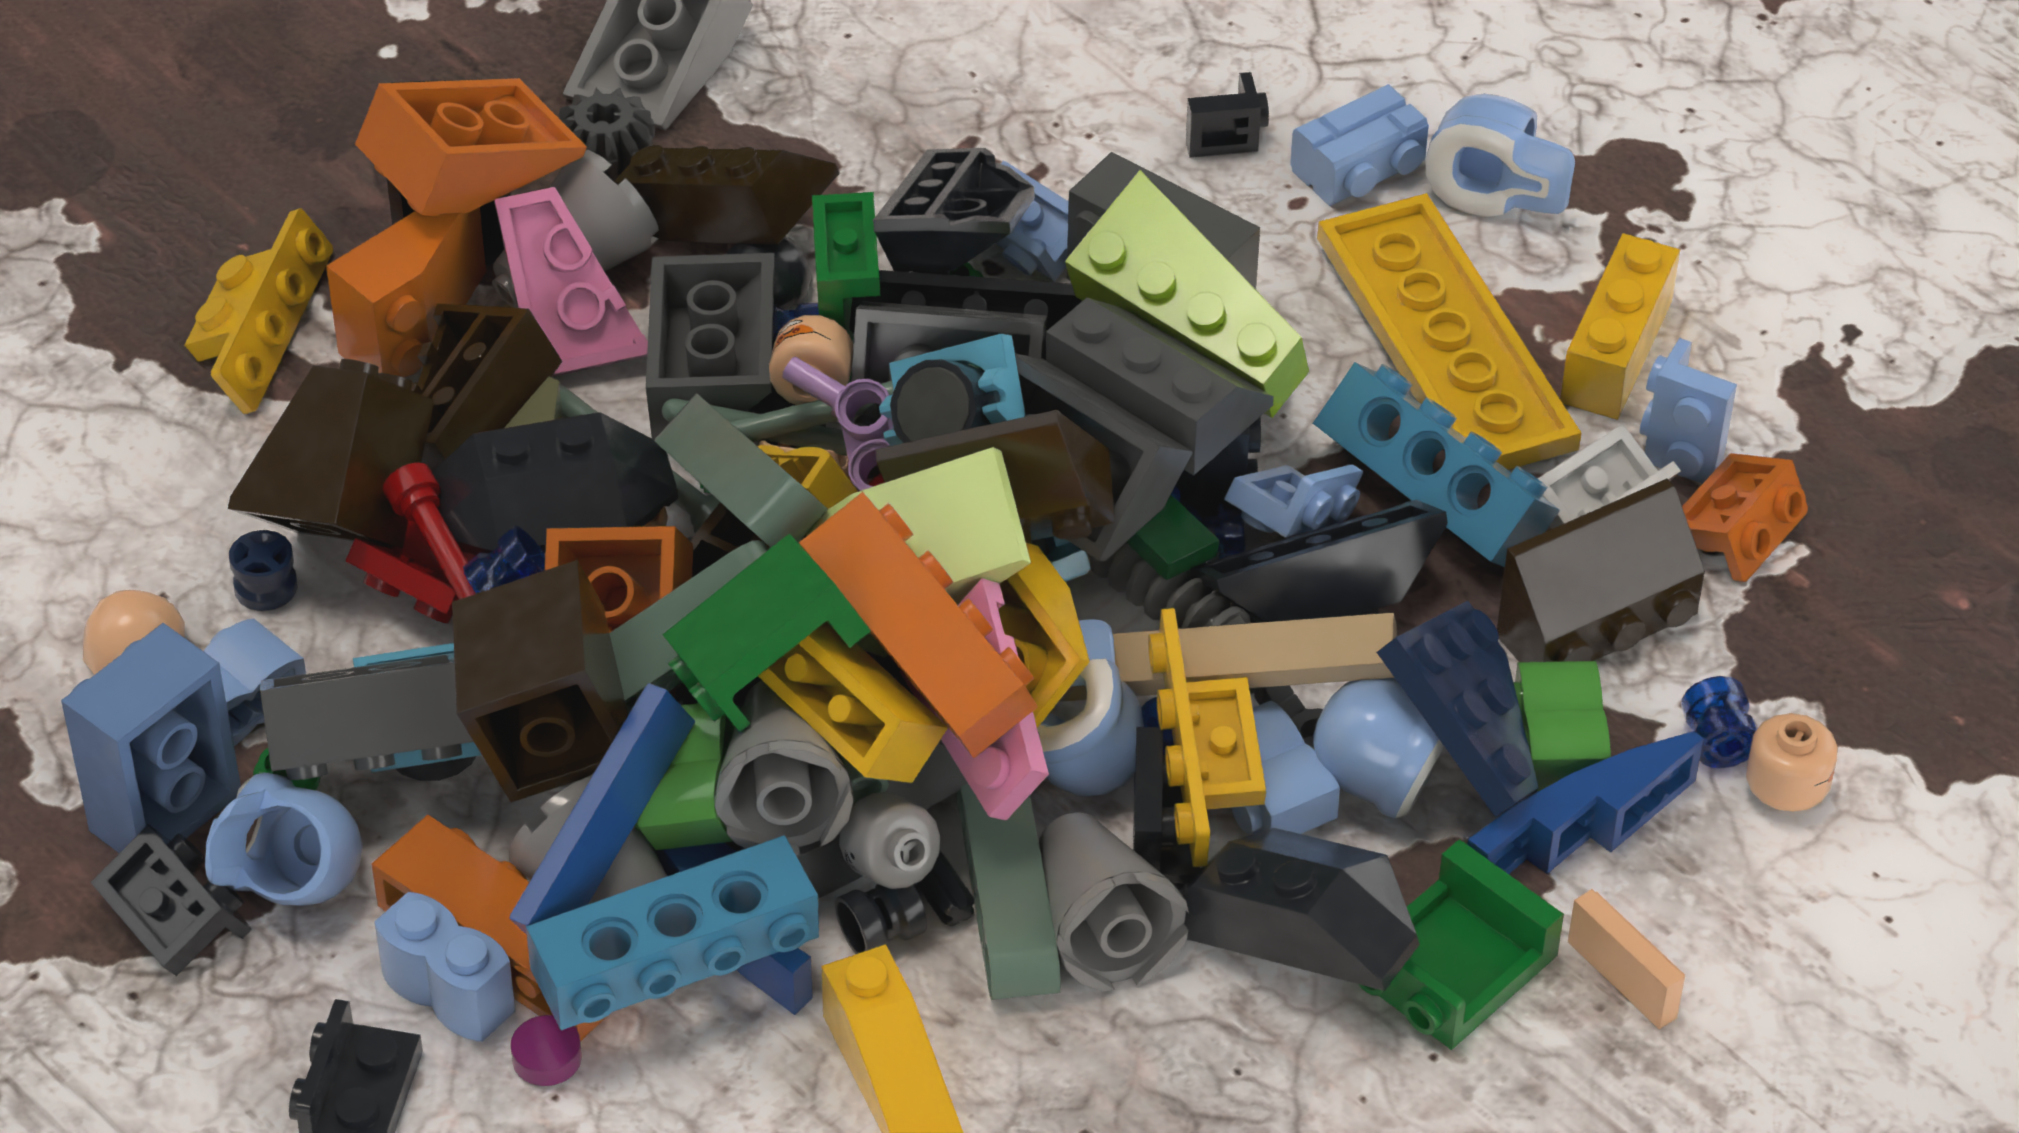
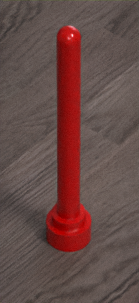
[383,463,484,599]

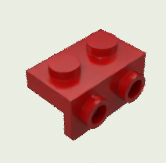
[345,521,505,624]

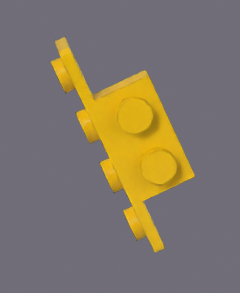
[184,208,333,414]
[1148,608,1266,867]

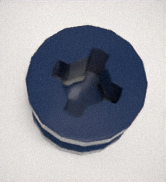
[229,530,298,611]

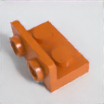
[1682,453,1808,582]

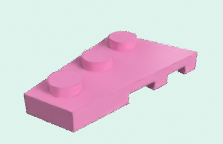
[494,187,648,377]
[899,578,1049,821]

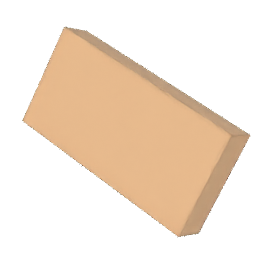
[1568,889,1685,1030]

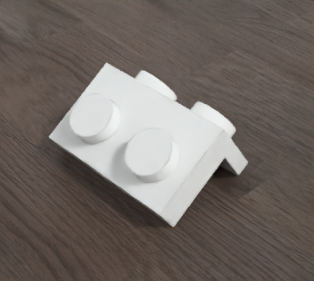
[1538,424,1681,529]

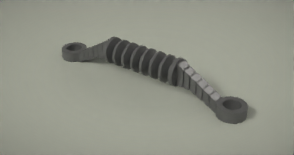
[1087,542,1323,750]

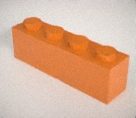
[799,492,1038,758]
[372,814,612,1042]

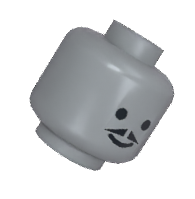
[839,792,941,889]

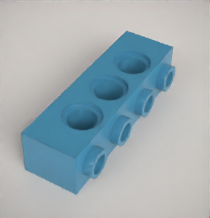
[1312,362,1560,567]
[526,835,819,1030]

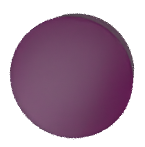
[510,1015,582,1086]

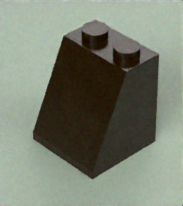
[228,359,434,549]
[452,560,628,803]

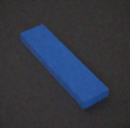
[509,683,696,935]

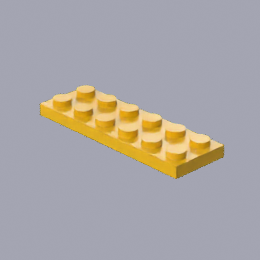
[1317,193,1582,470]

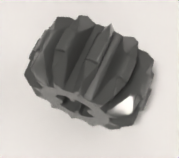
[559,87,655,182]

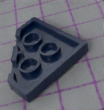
[1376,601,1539,817]

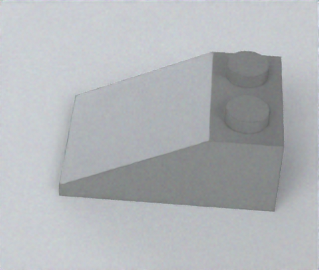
[563,0,753,131]

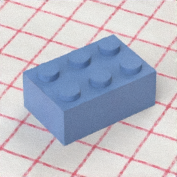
[61,623,241,853]

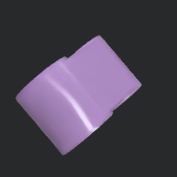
[782,357,893,492]

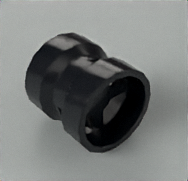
[835,884,927,954]

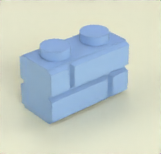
[1290,84,1429,206]

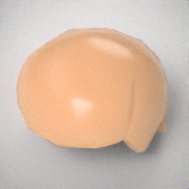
[83,590,185,675]

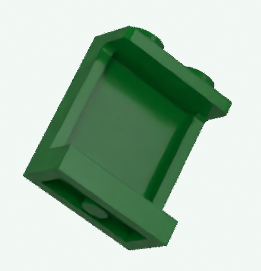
[812,192,880,383]
[662,533,871,732]
[1358,839,1564,1050]

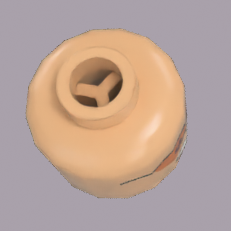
[769,315,854,405]
[1746,713,1838,812]

